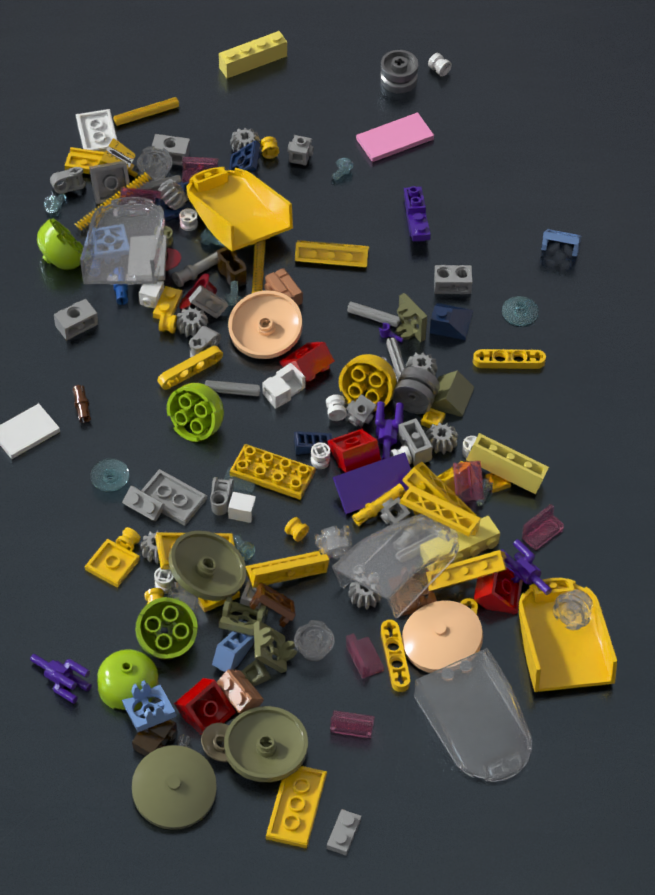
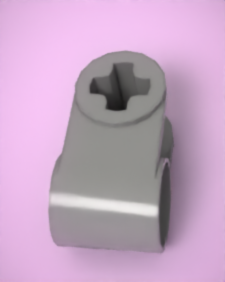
[50,167,86,194]
[189,326,221,357]
[210,477,234,515]

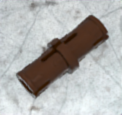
[73,385,91,423]

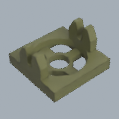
[396,293,427,342]
[219,597,268,636]
[254,621,297,673]

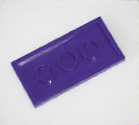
[333,452,411,514]

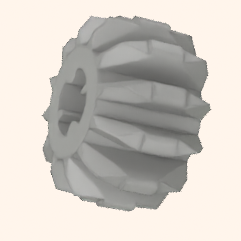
[230,128,260,152]
[158,179,188,210]
[176,306,208,337]
[406,352,438,376]
[426,422,458,455]
[140,530,166,564]
[348,575,383,609]

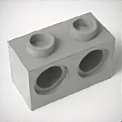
[434,265,472,294]

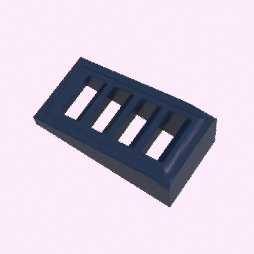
[294,431,332,455]

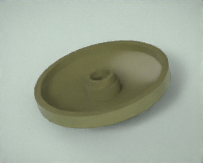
[168,531,246,601]
[224,706,308,782]
[132,745,217,830]

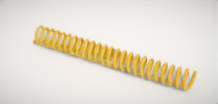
[74,172,152,231]
[252,239,265,293]

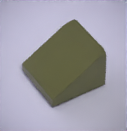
[241,660,271,687]

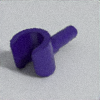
[379,323,404,343]

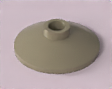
[201,723,229,762]

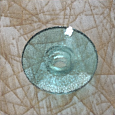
[502,296,539,326]
[90,458,129,491]

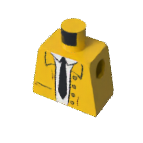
[98,138,141,178]

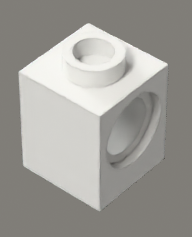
[139,280,164,308]
[263,374,291,409]

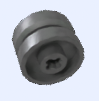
[380,50,418,94]
[392,367,440,414]

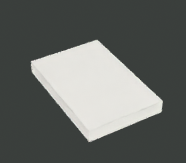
[76,109,118,152]
[0,404,60,459]

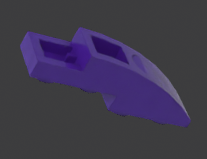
[404,186,431,241]

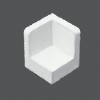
[276,363,305,397]
[228,492,255,523]

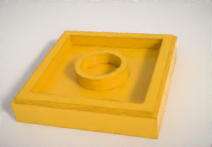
[85,539,140,588]

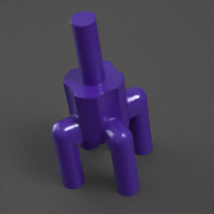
[375,401,404,460]
[501,539,552,595]
[30,654,92,704]

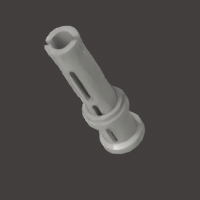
[172,252,218,287]

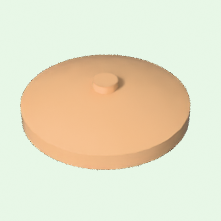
[228,291,303,359]
[402,601,483,674]

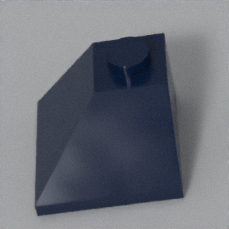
[430,303,473,340]

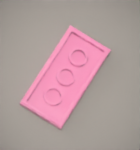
[356,112,434,162]

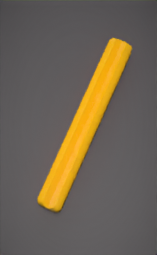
[113,97,179,126]

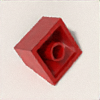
[279,342,335,382]
[327,429,381,472]
[474,567,523,614]
[174,678,236,735]

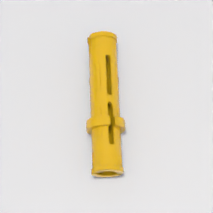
[352,483,406,526]

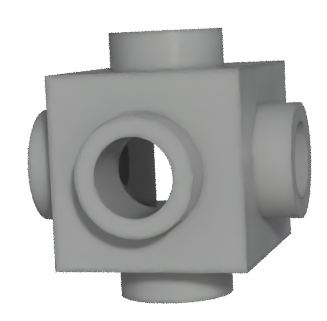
[288,135,314,165]
[346,394,376,427]
[380,497,410,527]

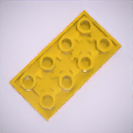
[230,444,316,500]

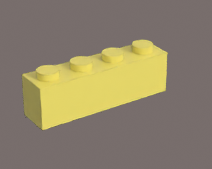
[219,31,287,78]
[466,433,549,494]
[419,516,500,570]

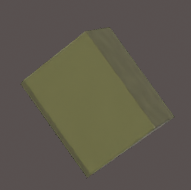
[431,370,474,417]

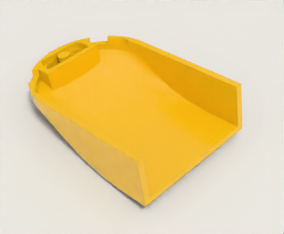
[187,167,293,251]
[519,578,617,692]

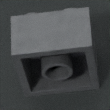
[89,161,132,204]

